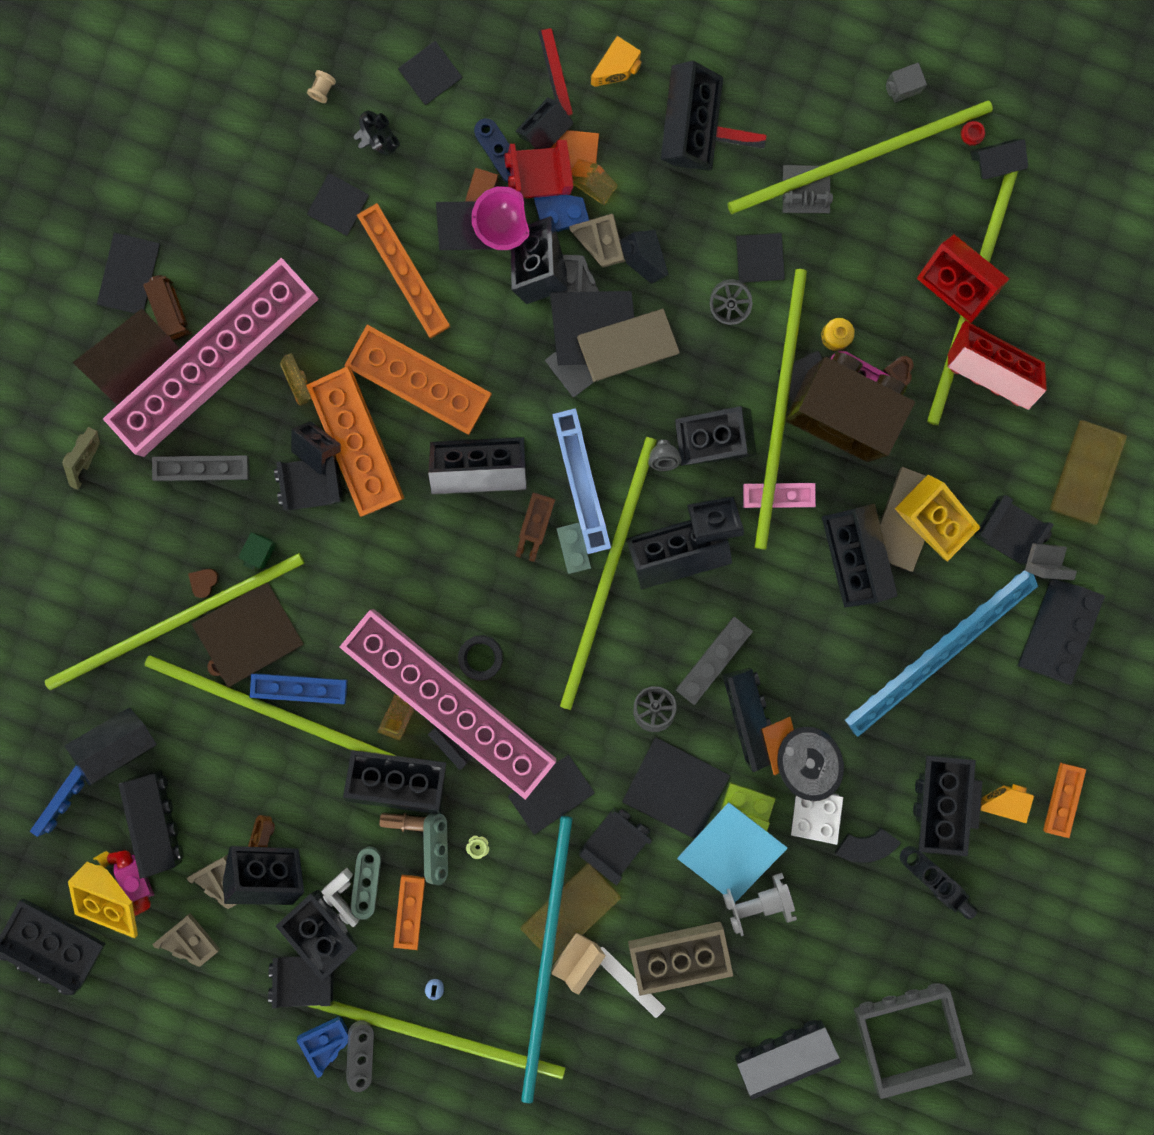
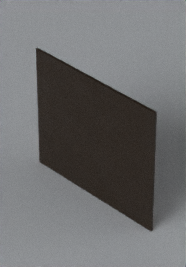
[72,309,180,405]
[192,582,304,687]

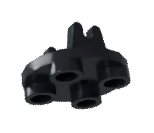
[354,110,400,156]

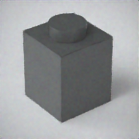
[886,62,927,103]

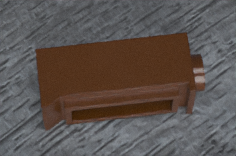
[143,275,192,341]

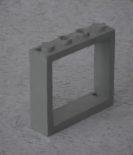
[854,983,973,1099]

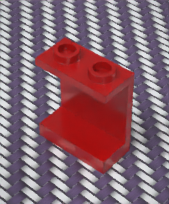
[505,139,573,199]

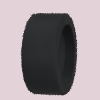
[458,635,504,681]

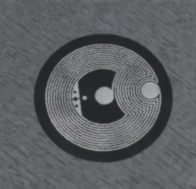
[778,727,844,801]

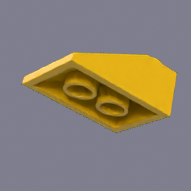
[895,475,981,562]
[68,862,138,938]

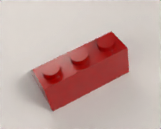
[916,234,1009,323]

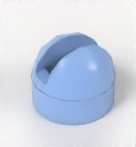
[425,979,444,1000]

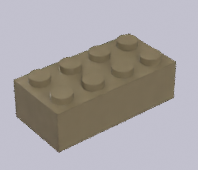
[628,922,733,996]

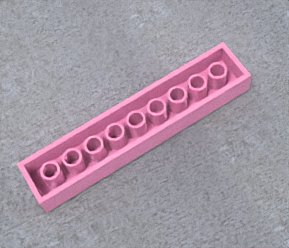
[103,258,319,457]
[340,609,556,800]

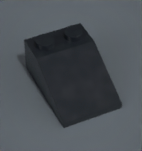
[510,216,568,304]
[675,406,757,466]
[276,889,359,981]

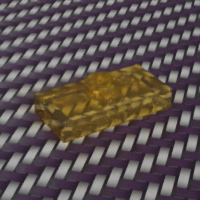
[280,353,311,406]

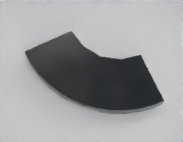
[834,828,901,863]

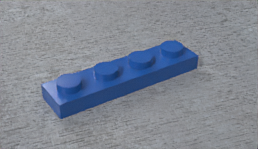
[250,673,348,704]
[30,766,85,837]

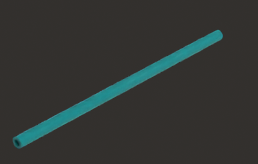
[521,816,572,1103]

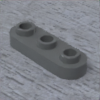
[346,1020,374,1092]

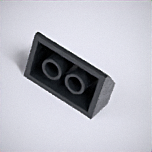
[64,707,157,786]
[222,846,304,905]

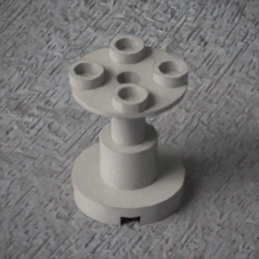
[723,873,797,937]

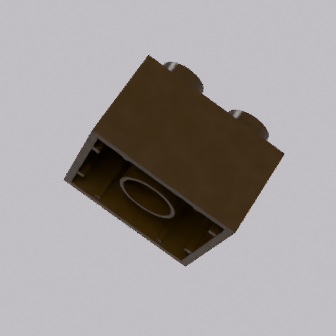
[785,352,915,462]

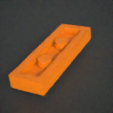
[1043,763,1086,838]
[394,875,425,950]

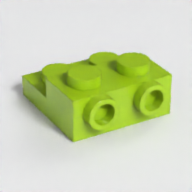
[720,782,776,831]

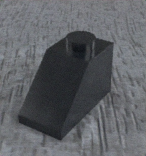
[620,230,669,284]

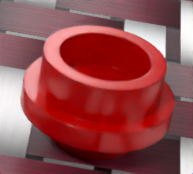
[961,121,985,146]

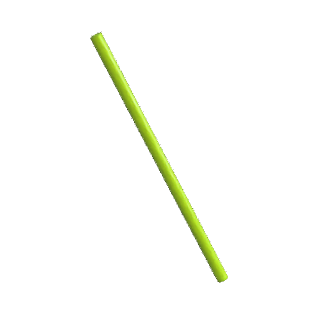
[728,100,993,214]
[927,171,1018,425]
[755,269,807,550]
[560,437,657,710]
[45,553,305,690]
[145,655,396,756]
[308,1001,565,1080]

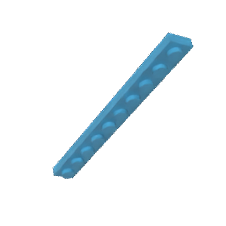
[845,570,1038,737]

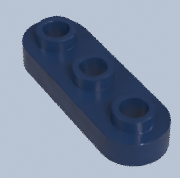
[474,118,511,183]

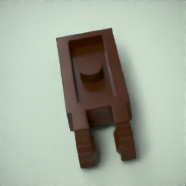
[515,492,556,562]

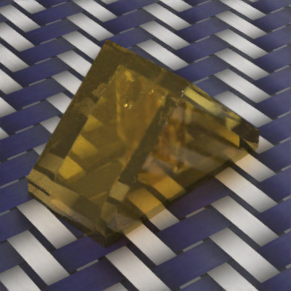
[571,158,618,205]
[378,695,415,741]

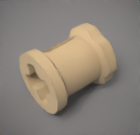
[307,70,336,103]

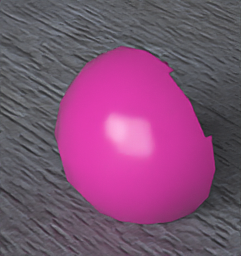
[472,186,529,250]

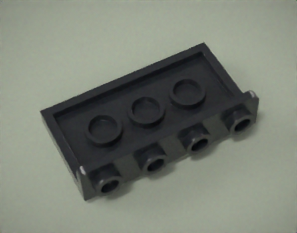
[0,898,106,995]

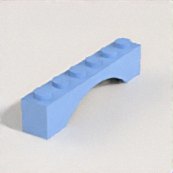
[552,408,611,554]

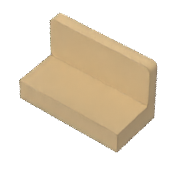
[551,933,606,995]

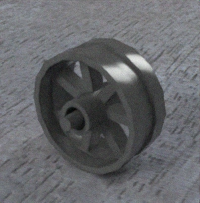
[710,279,753,325]
[633,686,676,732]

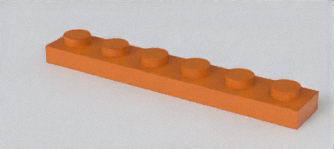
[357,203,450,339]

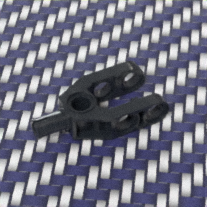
[899,846,977,919]

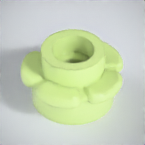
[466,836,489,859]

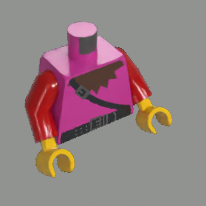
[93,850,154,916]

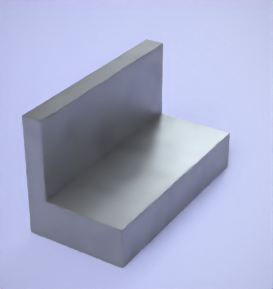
[1025,543,1077,580]

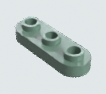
[423,813,448,885]
[351,847,382,919]

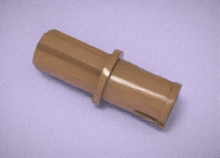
[379,813,426,832]

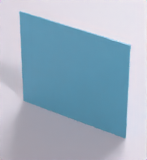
[677,802,787,903]

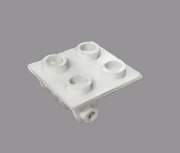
[791,793,843,845]

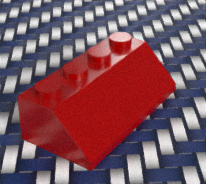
[948,320,1047,410]

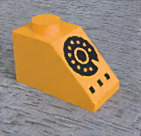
[591,36,642,87]
[980,784,1034,823]

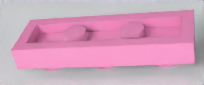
[743,483,816,508]

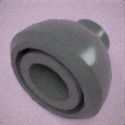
[648,440,682,471]

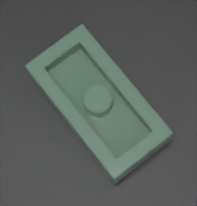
[557,523,591,574]

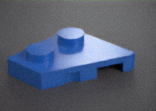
[534,195,589,232]
[297,1016,349,1078]

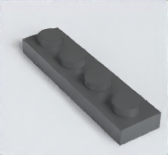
[152,456,250,481]
[675,616,753,705]

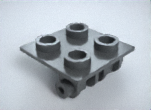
[783,165,833,214]
[545,352,594,398]

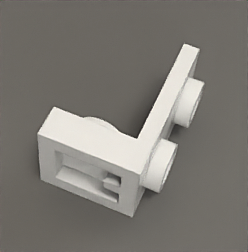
[322,868,360,927]

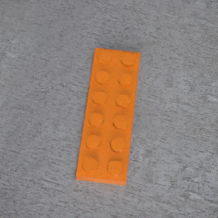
[344,325,492,435]
[306,366,405,517]

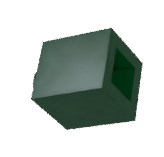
[238,532,277,571]

